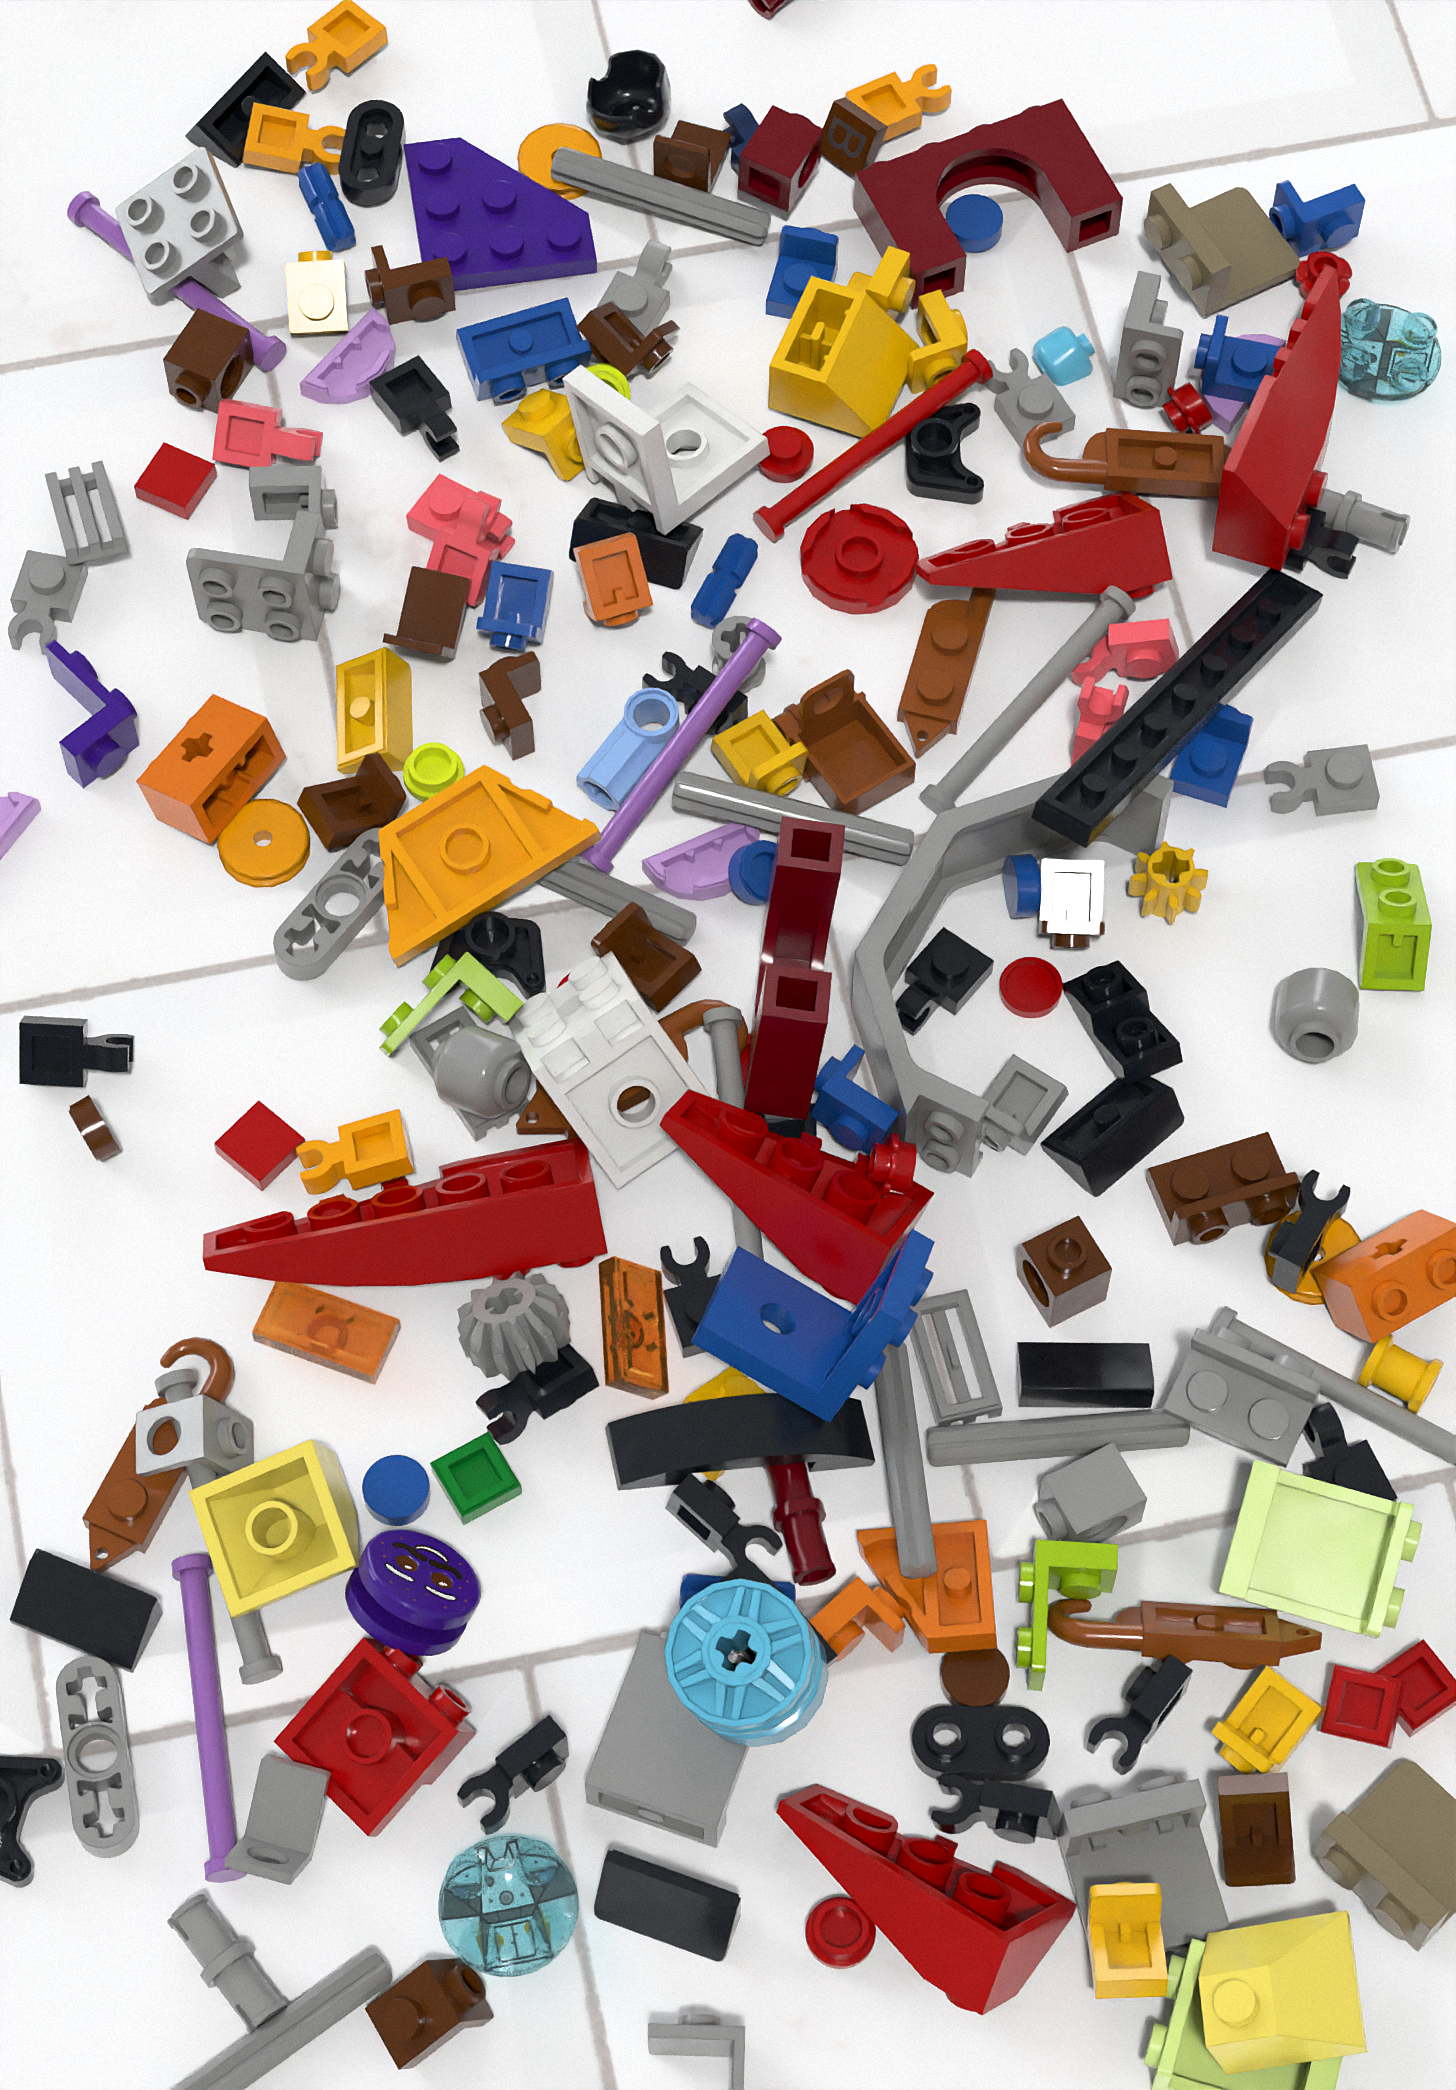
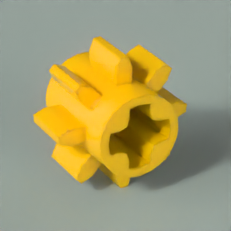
[1128,841,1208,924]

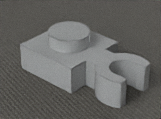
[985,348,1076,451]
[8,550,88,655]
[1264,744,1380,816]

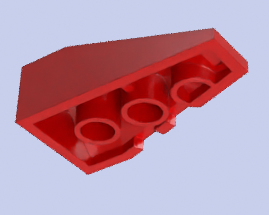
[914,491,1173,599]
[659,1089,934,1305]
[776,1784,1077,2016]

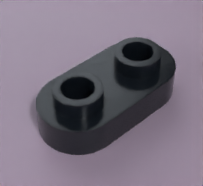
[338,100,406,205]
[911,1706,1050,1781]

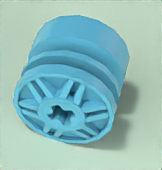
[664,1579,829,1748]

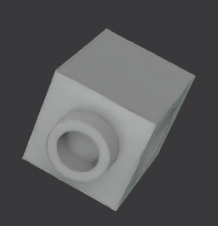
[1036,1442,1147,1543]

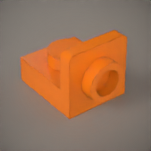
[573,532,653,626]
[809,1577,906,1662]

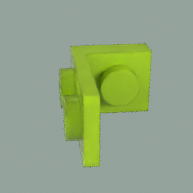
[1355,858,1432,991]
[379,952,524,1056]
[1016,1540,1118,1691]

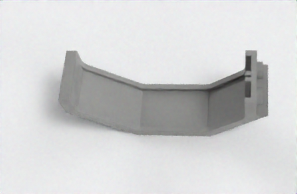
[852,772,1174,1178]

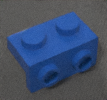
[456,297,592,402]

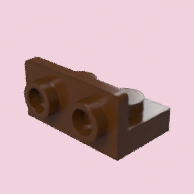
[1146,1132,1301,1246]

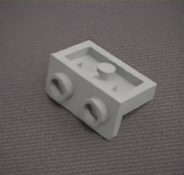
[1113,271,1184,408]

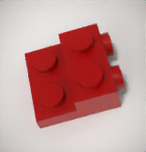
[274,1637,476,1837]

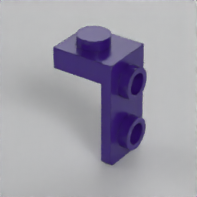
[44,639,140,789]

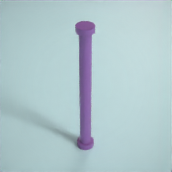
[67,191,286,372]
[577,618,782,875]
[171,1554,247,1883]

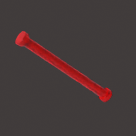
[753,349,993,542]

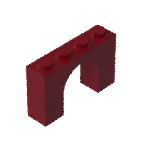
[853,98,1123,310]
[743,816,845,1120]

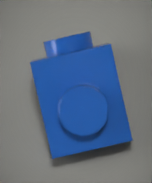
[1269,180,1366,258]
[476,561,554,652]
[810,1044,900,1156]

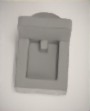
[249,463,337,538]
[982,1054,1069,1156]

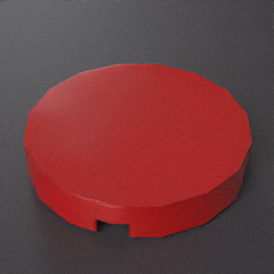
[800,503,919,615]

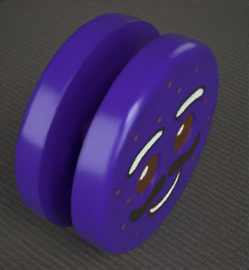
[345,1530,481,1656]

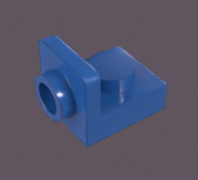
[766,225,839,319]
[1194,314,1282,404]
[1170,704,1254,808]

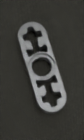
[273,828,385,981]
[55,1656,140,1858]

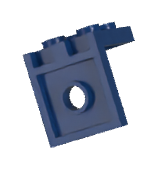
[691,1228,935,1423]

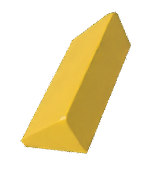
[336,647,413,774]

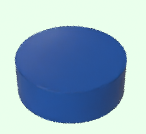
[946,194,1003,253]
[728,840,777,905]
[1003,854,1042,918]
[362,1455,431,1526]

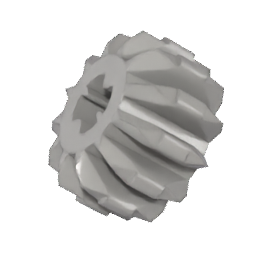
[457,1271,571,1381]

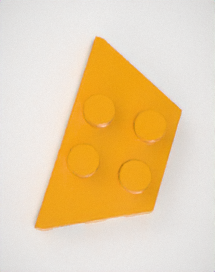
[378,765,602,968]

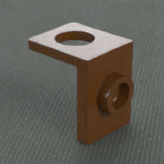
[653,120,732,193]
[382,566,472,659]

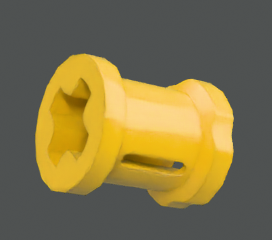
[1357,1334,1444,1414]

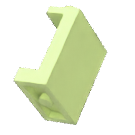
[1217,1460,1423,1639]
[1143,1938,1360,2090]

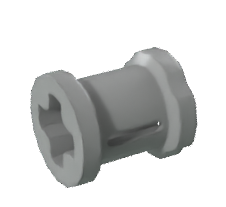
[712,616,766,694]

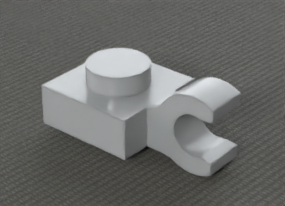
[596,239,673,337]

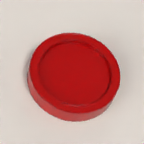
[999,957,1063,1018]

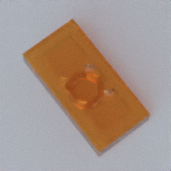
[598,1256,669,1400]
[252,1281,401,1385]

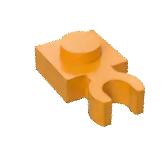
[285,0,388,91]
[845,64,952,142]
[243,102,345,175]
[296,1109,415,1195]

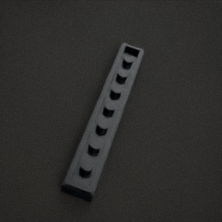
[1031,568,1324,848]

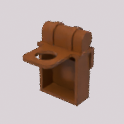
[771,669,916,815]

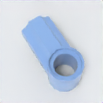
[576,688,680,811]

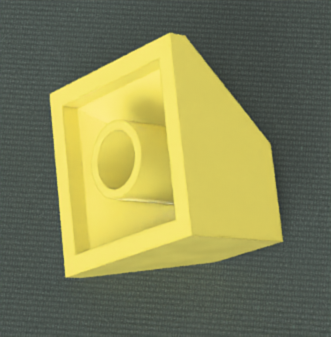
[188,1439,359,1619]
[1198,1910,1368,2075]

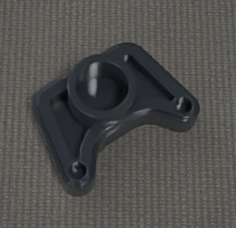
[904,403,984,505]
[429,911,546,1000]
[0,1756,65,1888]

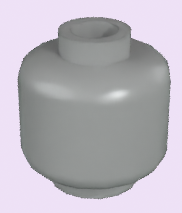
[1275,968,1360,1062]
[431,1026,531,1118]

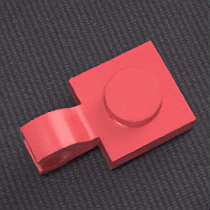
[212,398,323,467]
[406,473,515,560]
[426,491,502,606]
[1070,618,1179,685]
[1071,677,1129,766]

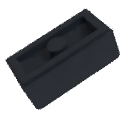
[185,51,306,168]
[568,497,704,590]
[1040,1076,1184,1197]
[1017,1342,1155,1408]
[9,1548,163,1673]
[594,1849,741,1962]

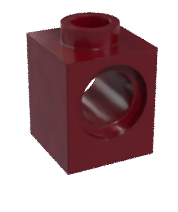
[738,105,824,212]

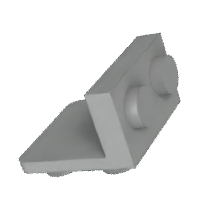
[186,510,340,641]
[1057,1775,1229,1952]

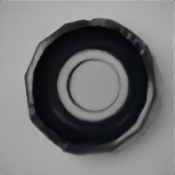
[586,49,671,139]

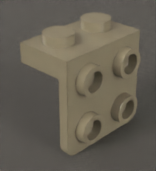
[1144,182,1300,317]
[1313,1760,1456,1952]

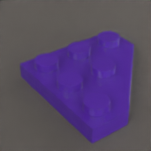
[403,137,597,291]

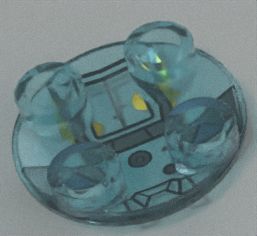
[1338,298,1442,401]
[438,1836,579,1977]

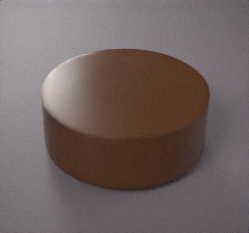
[68,1095,121,1162]
[940,1648,1010,1706]

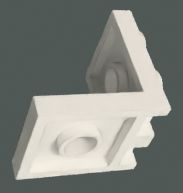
[562,365,770,535]
[507,951,711,1189]

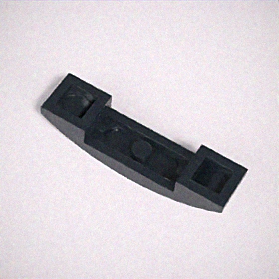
[605,1393,875,1491]

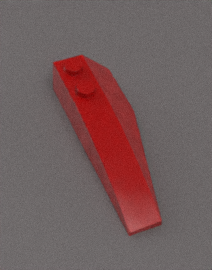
[1212,266,1341,571]
[202,1137,608,1287]

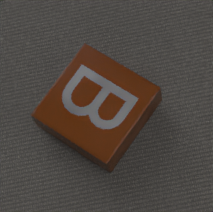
[821,97,888,177]

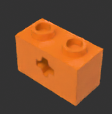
[136,694,286,845]
[1313,1209,1456,1344]

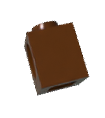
[163,308,255,414]
[1017,1215,1112,1328]

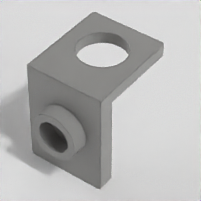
[136,1394,254,1477]
[224,1754,331,1885]
[648,2014,745,2090]

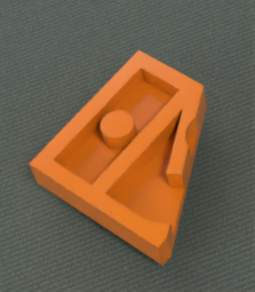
[857,1520,998,1654]

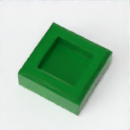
[430,1431,522,1525]

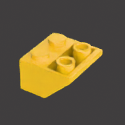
[768,276,919,438]

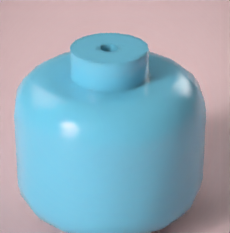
[1032,326,1095,386]

